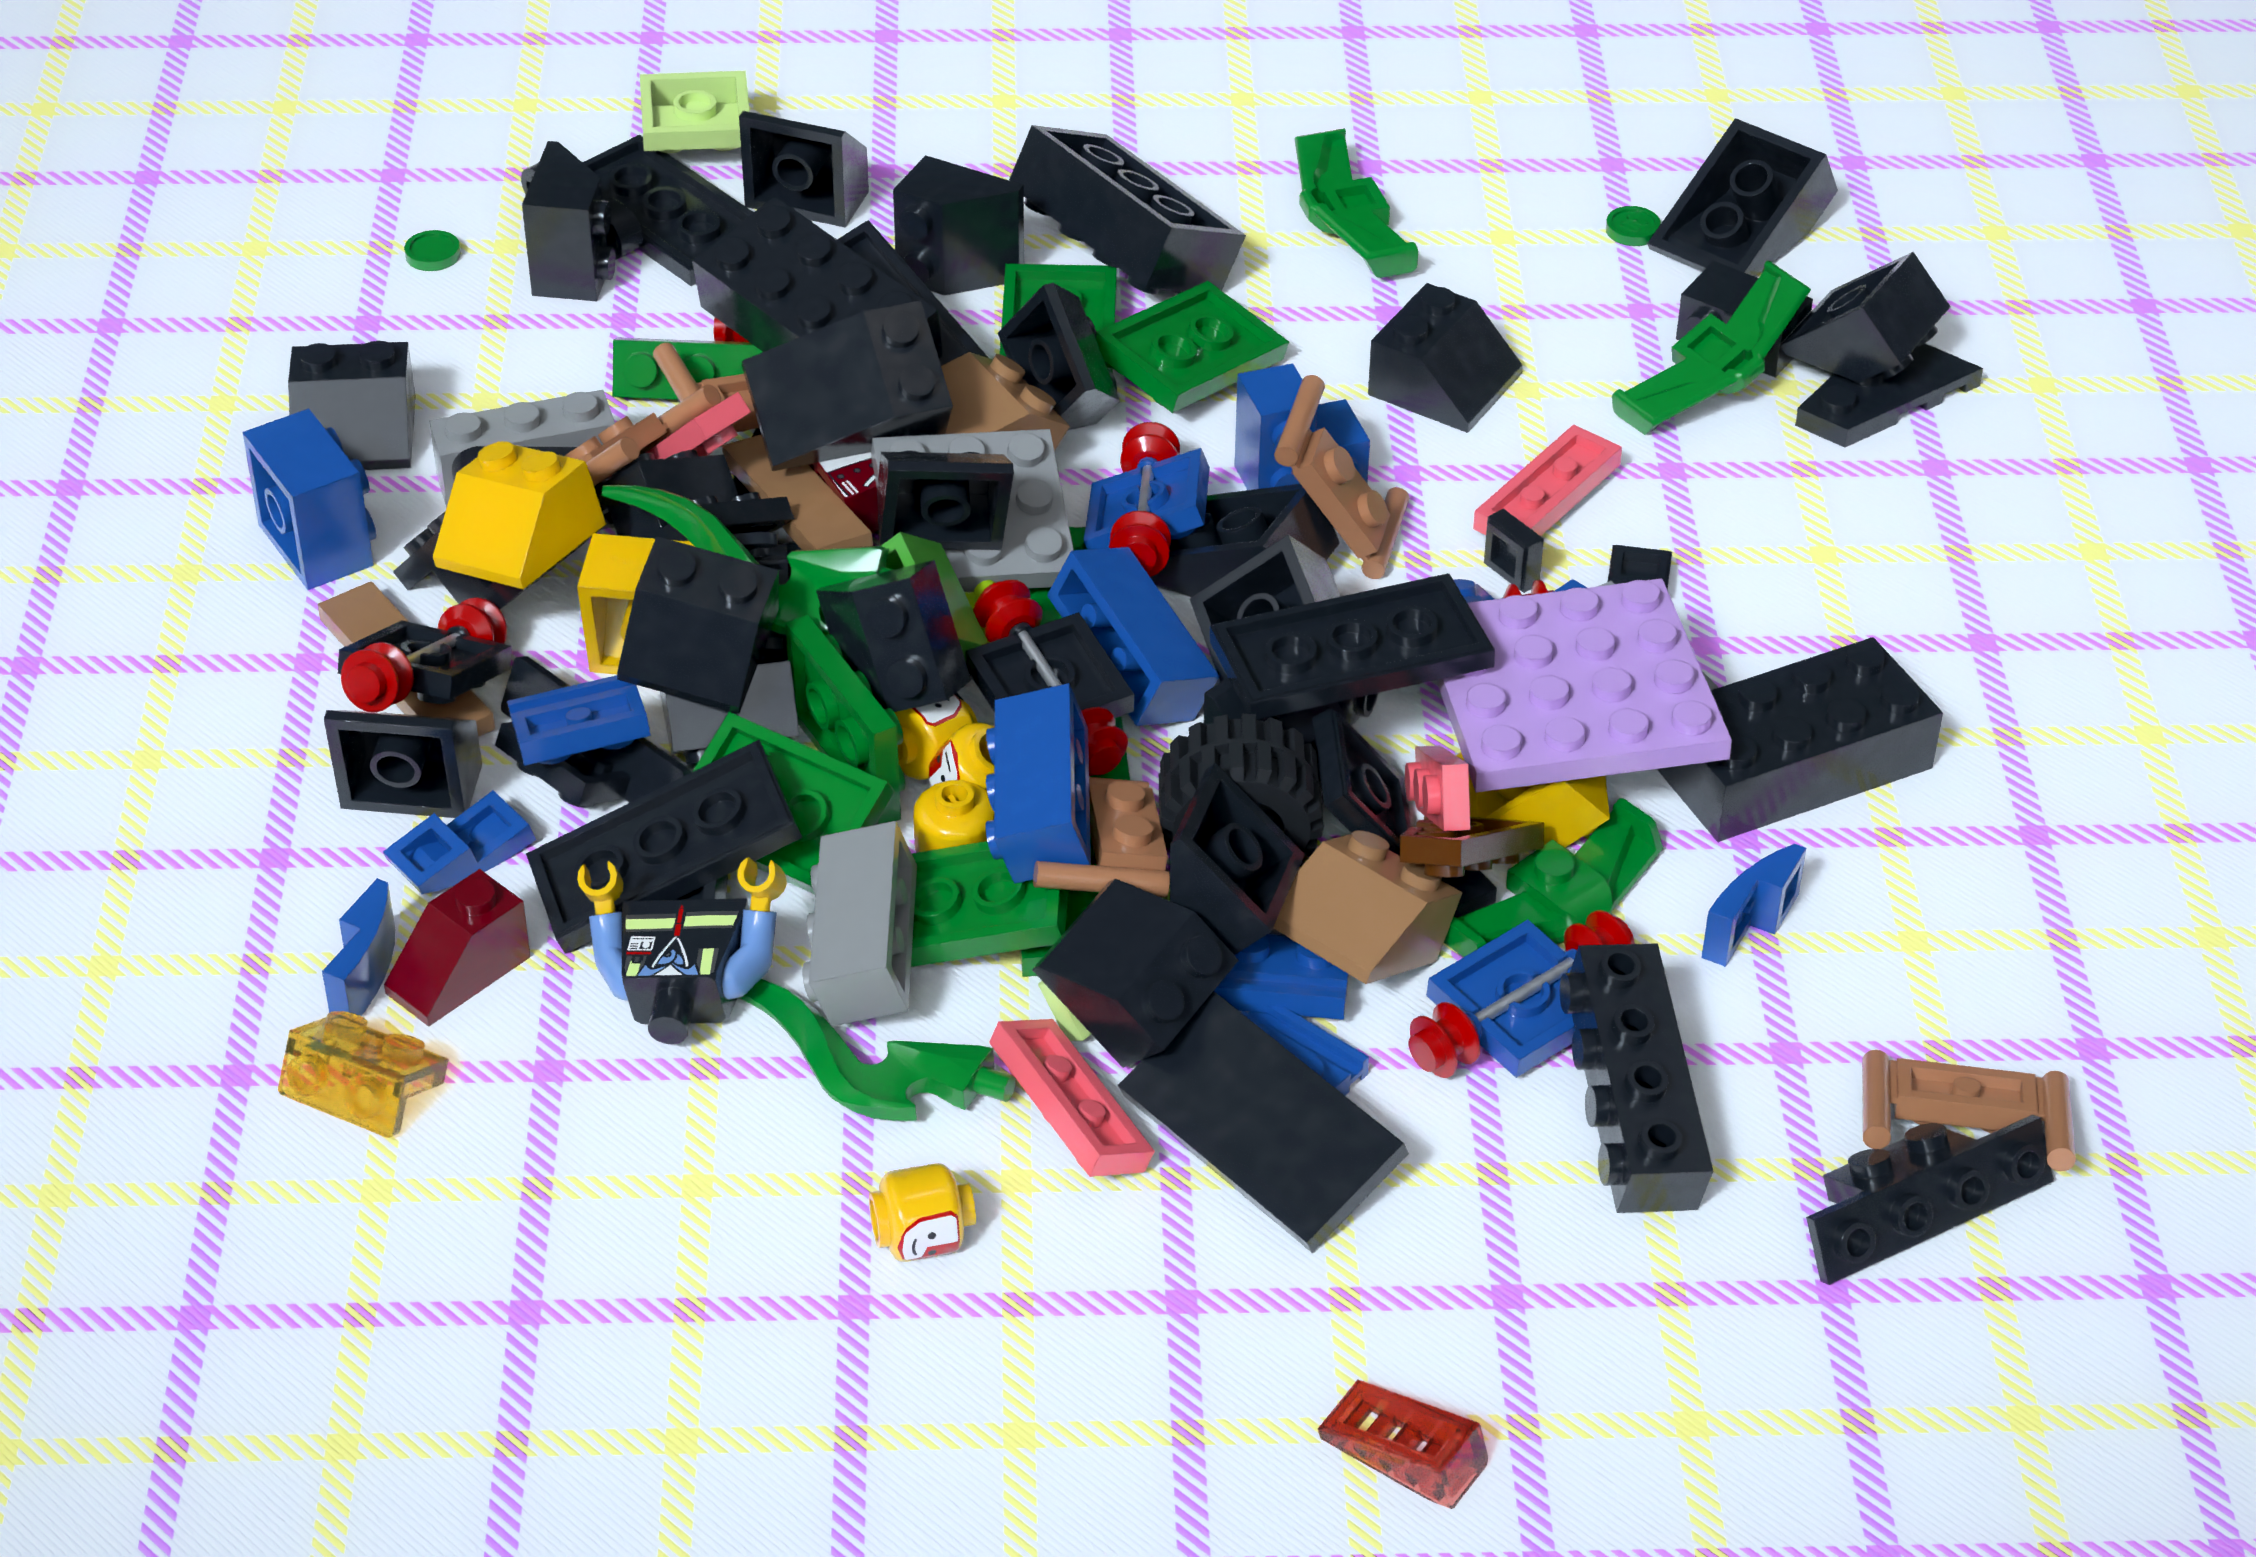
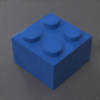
[242,408,377,590]

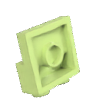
[639,70,750,153]

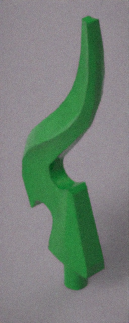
[602,485,893,635]
[739,979,1016,1121]

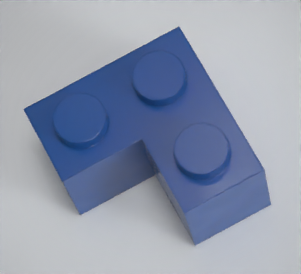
[1234,363,1370,490]

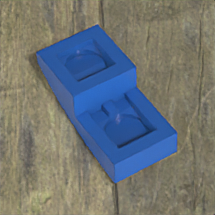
[383,790,536,895]
[1701,843,1807,967]
[322,878,396,1027]

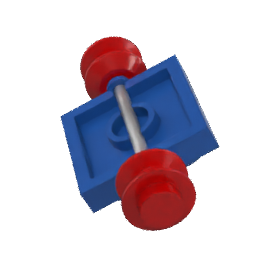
[1084,422,1210,577]
[1408,910,1635,1078]

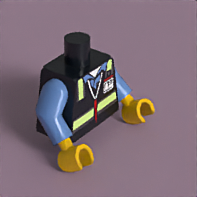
[577,858,787,1045]

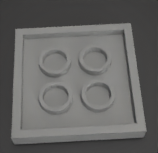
[871,429,1074,592]

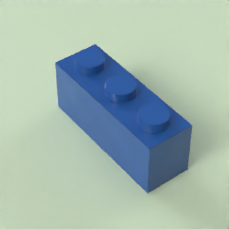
[1047,547,1220,726]
[986,683,1091,884]

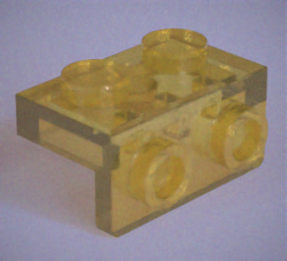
[278,1011,449,1138]

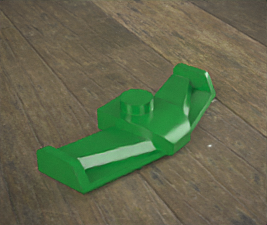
[1294,128,1419,278]
[1612,260,1811,435]
[1444,798,1663,957]

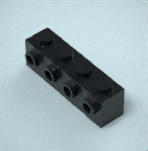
[1559,943,1714,1213]

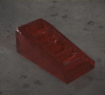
[1318,1379,1488,1509]

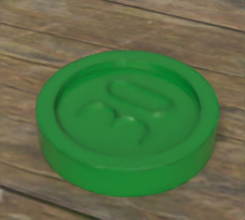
[1605,206,1661,246]
[404,230,461,271]

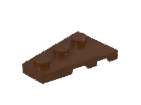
[1400,816,1544,877]

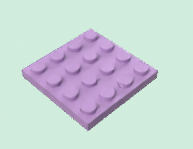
[1436,578,1732,793]

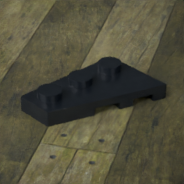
[1795,343,1983,448]

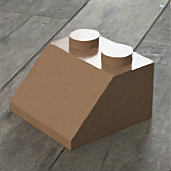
[941,352,1070,452]
[1273,831,1462,984]

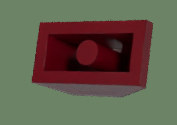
[384,869,531,1027]

